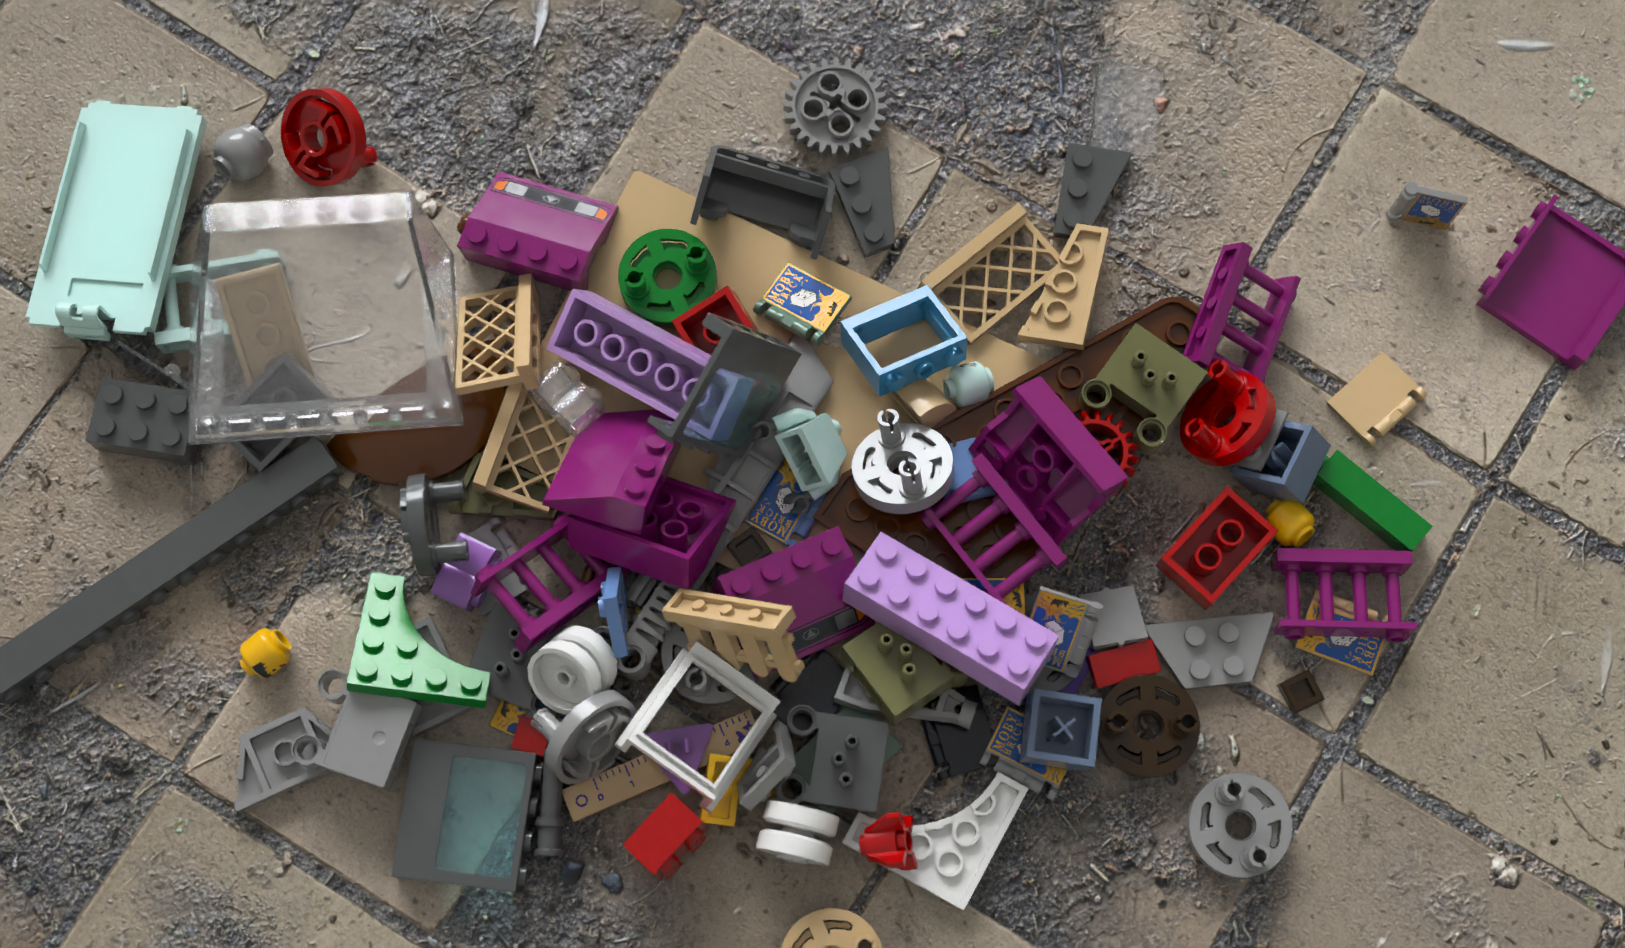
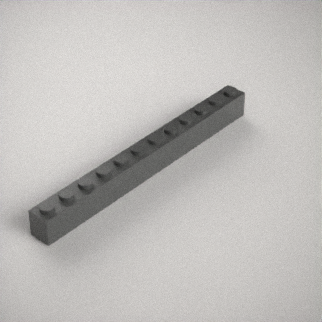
[0,435,344,704]

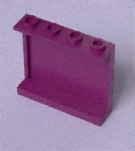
[1476,195,1625,371]

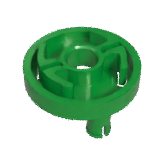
[618,229,717,327]

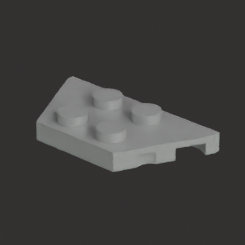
[1145,612,1274,690]
[234,707,332,813]

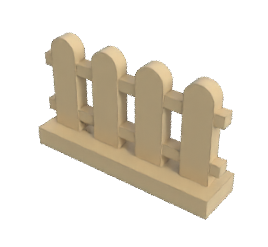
[661,588,805,682]

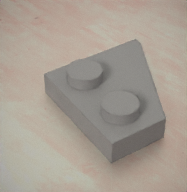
[737,720,796,811]

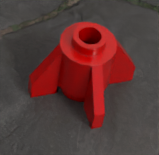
[859,812,918,871]

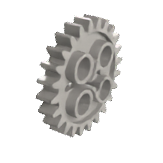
[783,57,887,159]

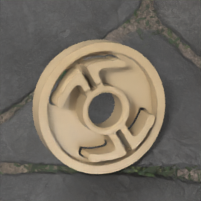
[781,908,882,948]

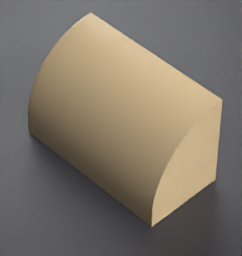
[889,378,956,428]

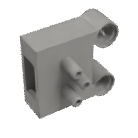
[291,669,422,791]

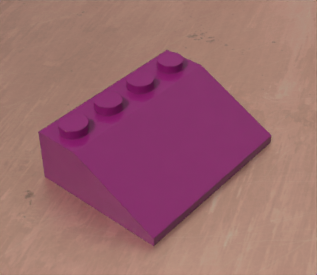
[543,409,681,535]
[567,476,736,590]

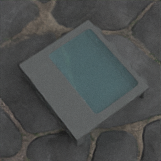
[647,312,801,458]
[391,738,543,894]

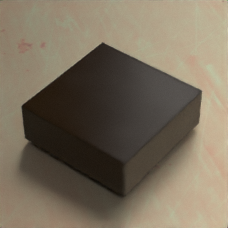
[726,526,773,567]
[1277,669,1325,715]

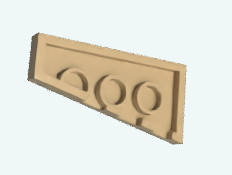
[1018,224,1110,350]

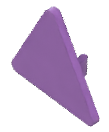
[645,723,713,795]

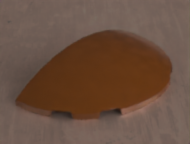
[326,339,507,486]

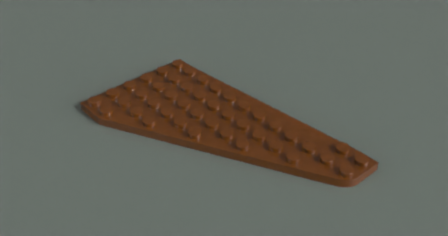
[813,297,1200,577]

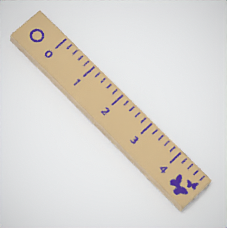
[562,709,763,823]

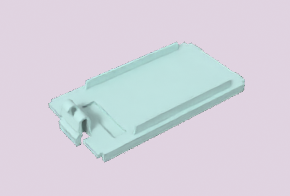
[25,100,207,341]

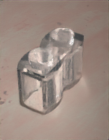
[528,360,604,438]

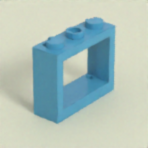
[840,285,967,397]

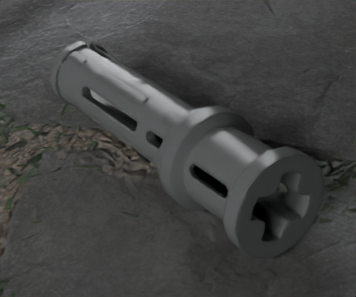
[533,751,566,856]

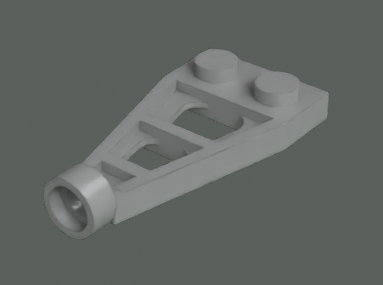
[834,666,978,729]

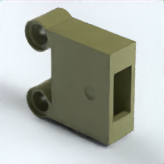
[1078,323,1208,455]
[841,622,970,727]

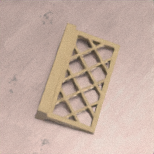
[918,202,1060,345]
[455,273,541,396]
[471,372,592,514]

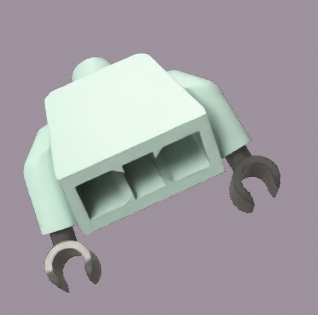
[747,408,847,514]

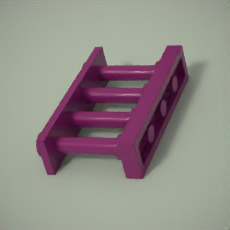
[1182,242,1301,396]
[918,453,1069,606]
[470,514,630,654]
[1271,548,1417,642]

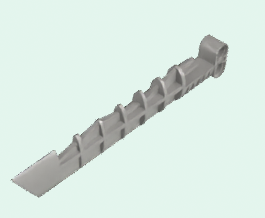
[592,334,833,681]

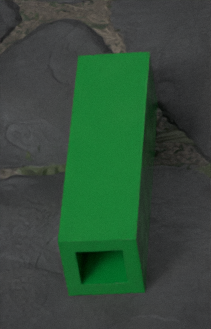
[1313,450,1433,551]

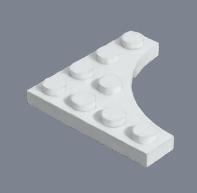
[842,772,1029,911]

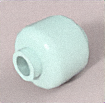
[942,361,994,408]

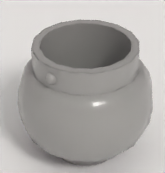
[213,123,273,182]

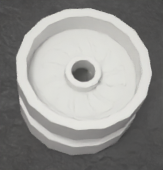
[527,625,617,715]
[756,800,840,866]

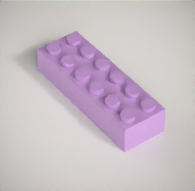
[546,288,752,438]
[842,532,1059,705]

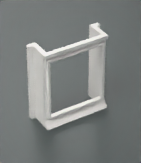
[614,641,781,813]

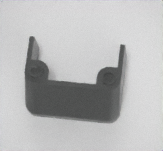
[690,145,835,260]

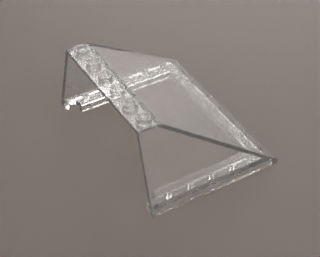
[188,192,464,445]

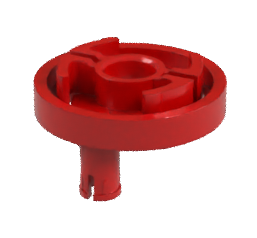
[281,88,378,187]
[1180,360,1276,466]

